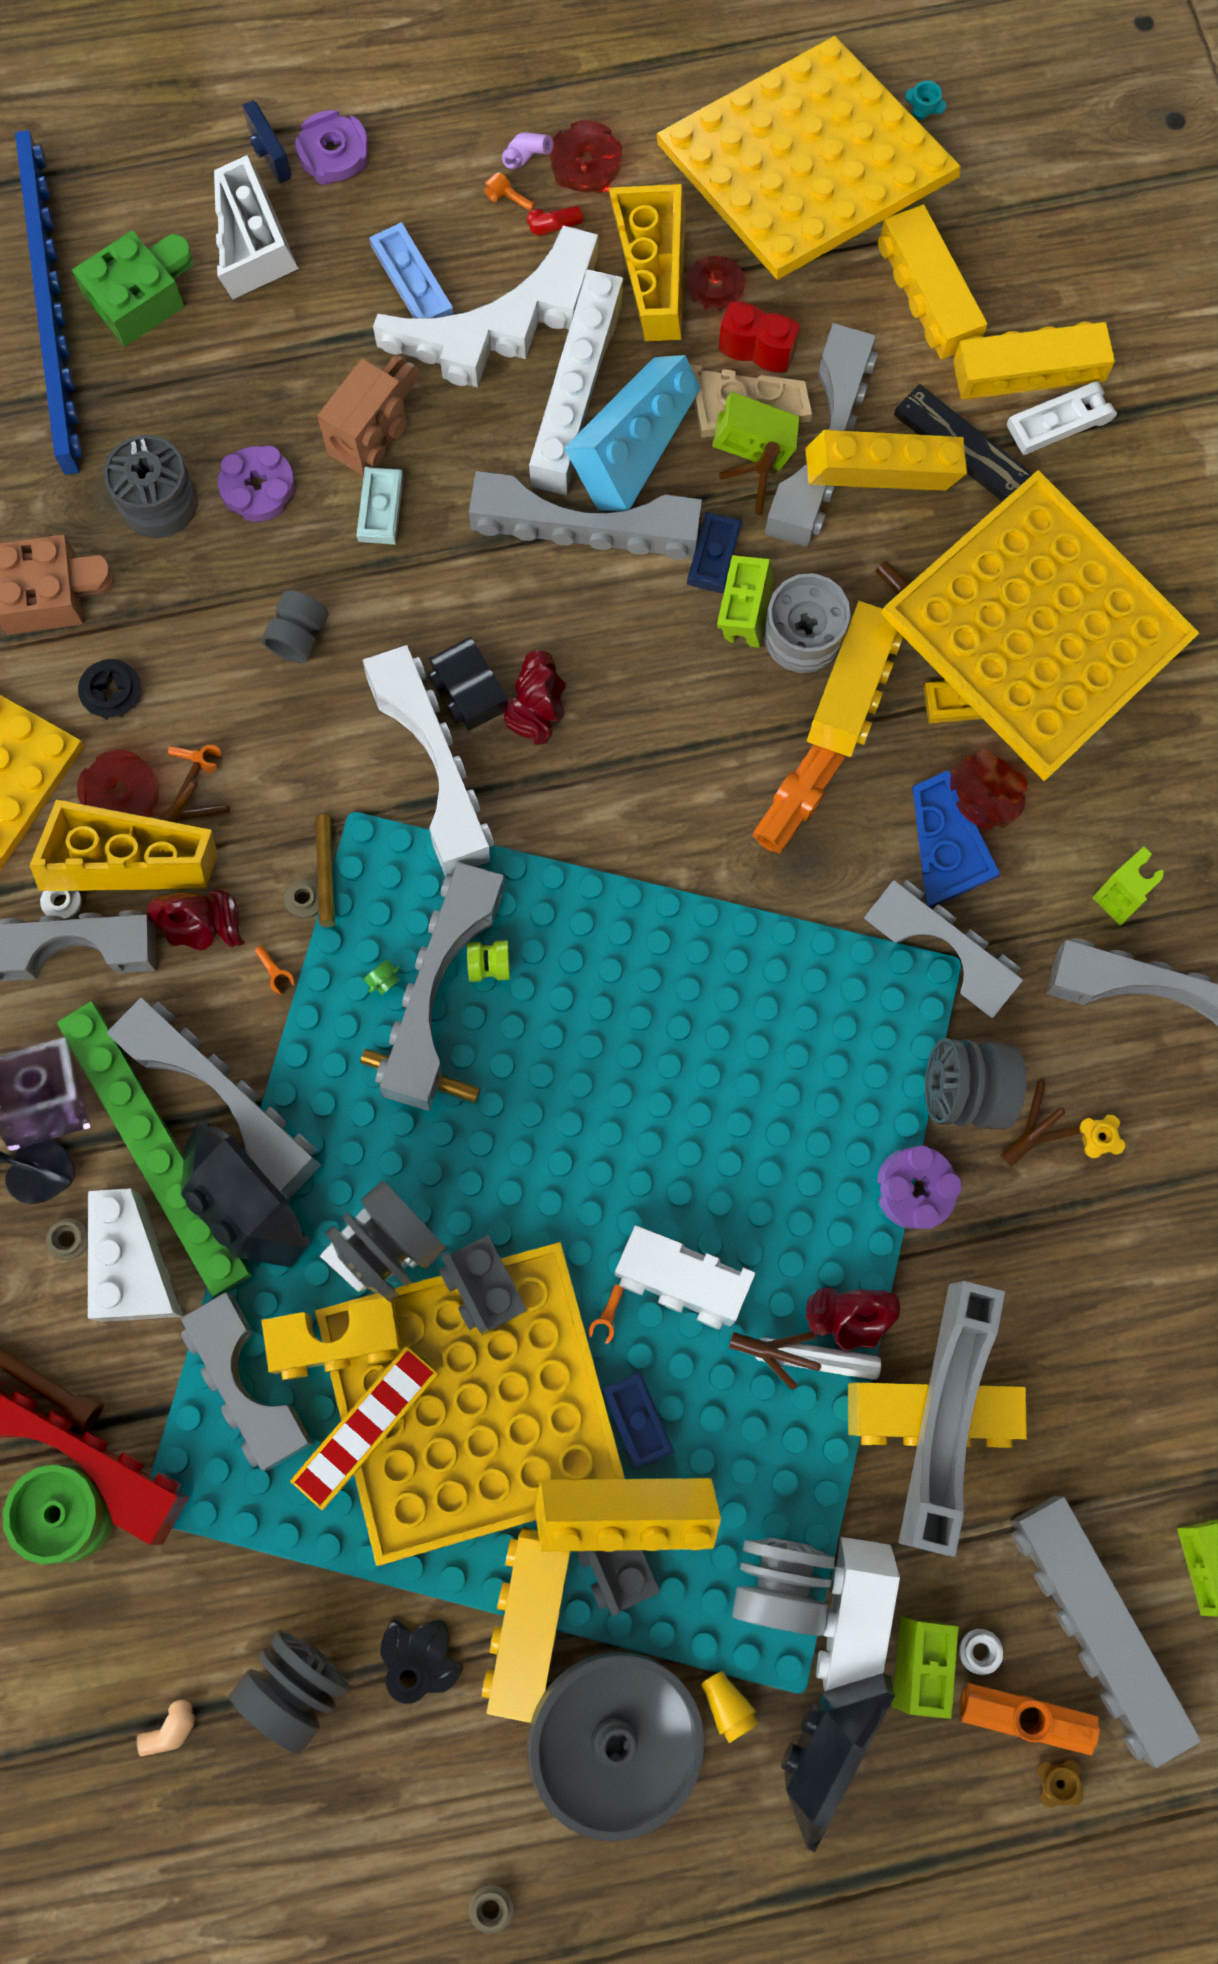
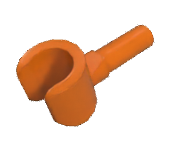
[484,173,535,211]
[168,744,222,773]
[255,946,295,996]
[589,1284,624,1344]

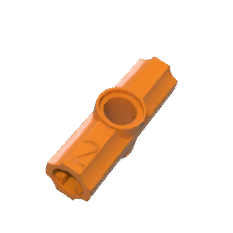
[752,745,845,854]
[959,1682,1100,1756]

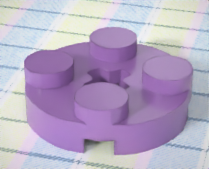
[295,110,369,185]
[218,446,295,522]
[877,1146,962,1229]

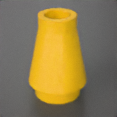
[701,1670,759,1743]

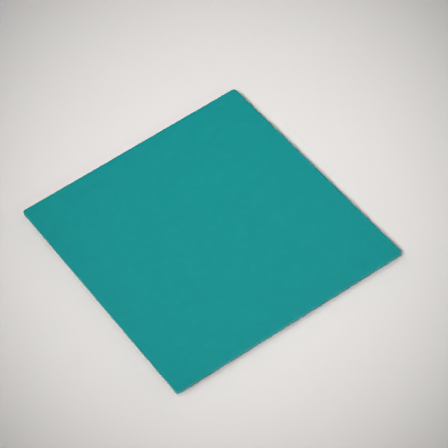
[151,812,961,1694]

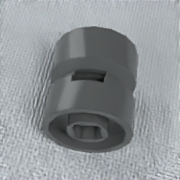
[261,590,329,663]

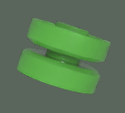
[3,1464,114,1565]

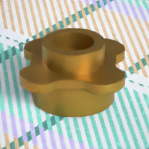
[1036,1759,1084,1808]

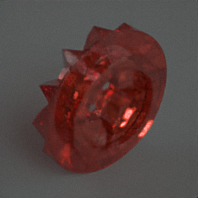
[687,256,745,312]

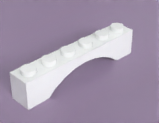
[529,269,623,496]
[363,645,494,877]

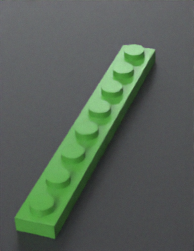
[57,1001,253,1298]

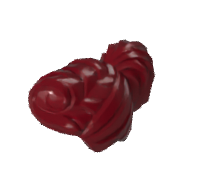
[504,650,566,745]
[147,890,245,951]
[805,1288,900,1351]

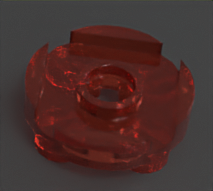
[550,120,622,193]
[950,749,1028,829]
[77,750,159,818]

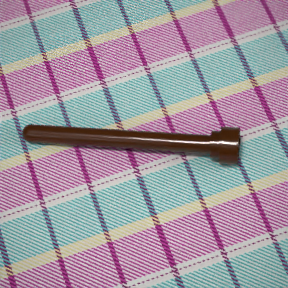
[0,1347,104,1433]

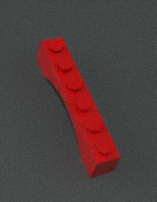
[0,1380,189,1545]

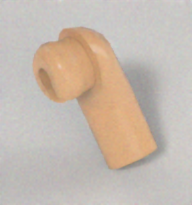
[137,1700,195,1757]

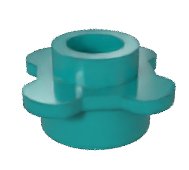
[905,81,946,120]

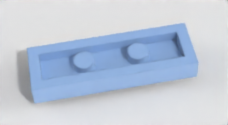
[369,222,454,318]

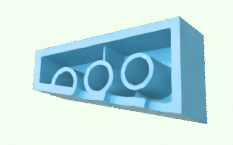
[564,355,701,512]

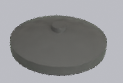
[527,1652,704,1841]

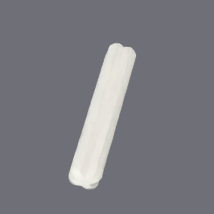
[755,1337,881,1380]

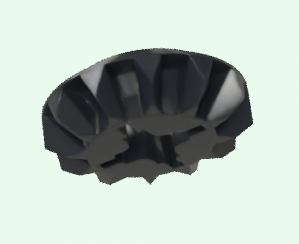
[78,659,142,720]

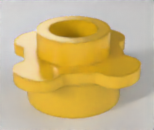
[1079,1115,1125,1159]

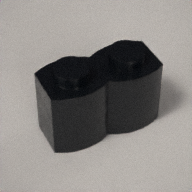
[427,637,508,731]

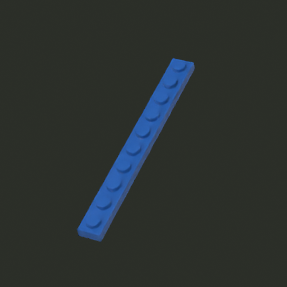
[15,130,83,475]

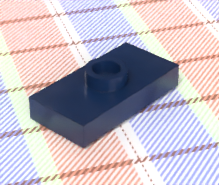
[242,100,291,183]
[687,512,743,594]
[601,1372,675,1470]

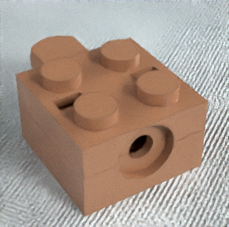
[317,355,418,477]
[0,534,114,635]

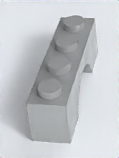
[864,880,1023,1018]
[0,910,157,982]
[181,1292,314,1471]

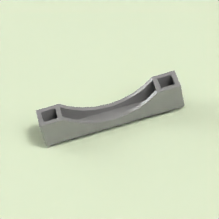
[765,323,879,548]
[469,471,702,560]
[376,862,505,1111]
[1045,939,1218,1026]
[107,998,321,1201]
[898,1281,1005,1557]

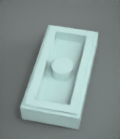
[356,467,404,545]

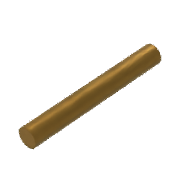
[315,814,335,927]
[360,1048,481,1104]

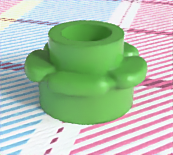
[363,959,400,995]

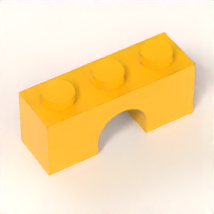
[261,1297,403,1380]

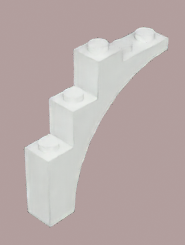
[373,226,598,388]

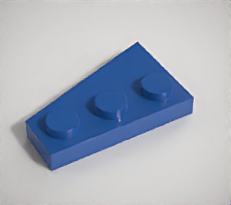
[912,770,1000,908]

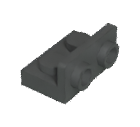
[439,1235,528,1335]
[576,1550,660,1617]

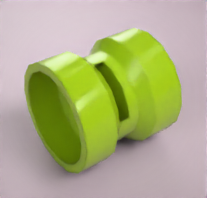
[467,940,510,982]

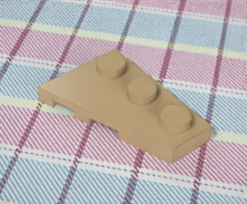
[690,364,812,438]

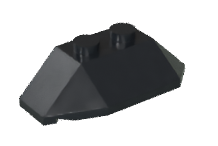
[180,1120,311,1268]
[781,1673,895,1852]

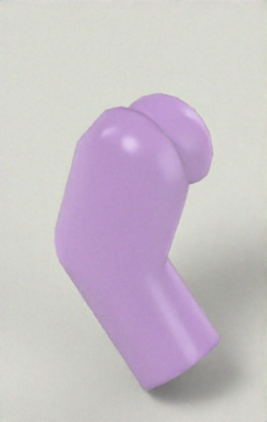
[502,132,553,170]

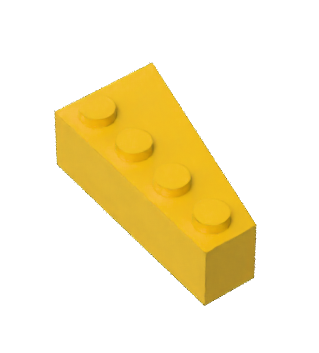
[609,184,686,341]
[30,800,217,891]

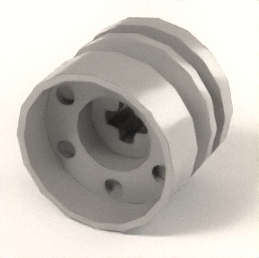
[764,573,850,673]
[732,1537,835,1636]

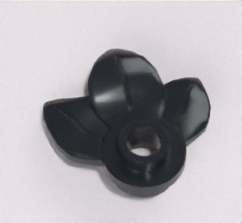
[380,1620,463,1704]

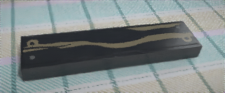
[894,384,1033,502]

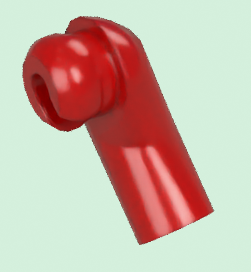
[526,206,583,236]

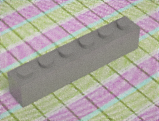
[1010,1496,1202,1768]

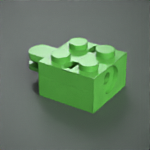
[72,230,193,347]

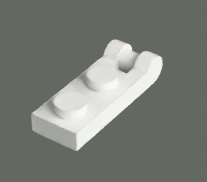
[1006,382,1117,455]

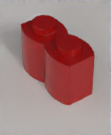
[718,301,800,373]

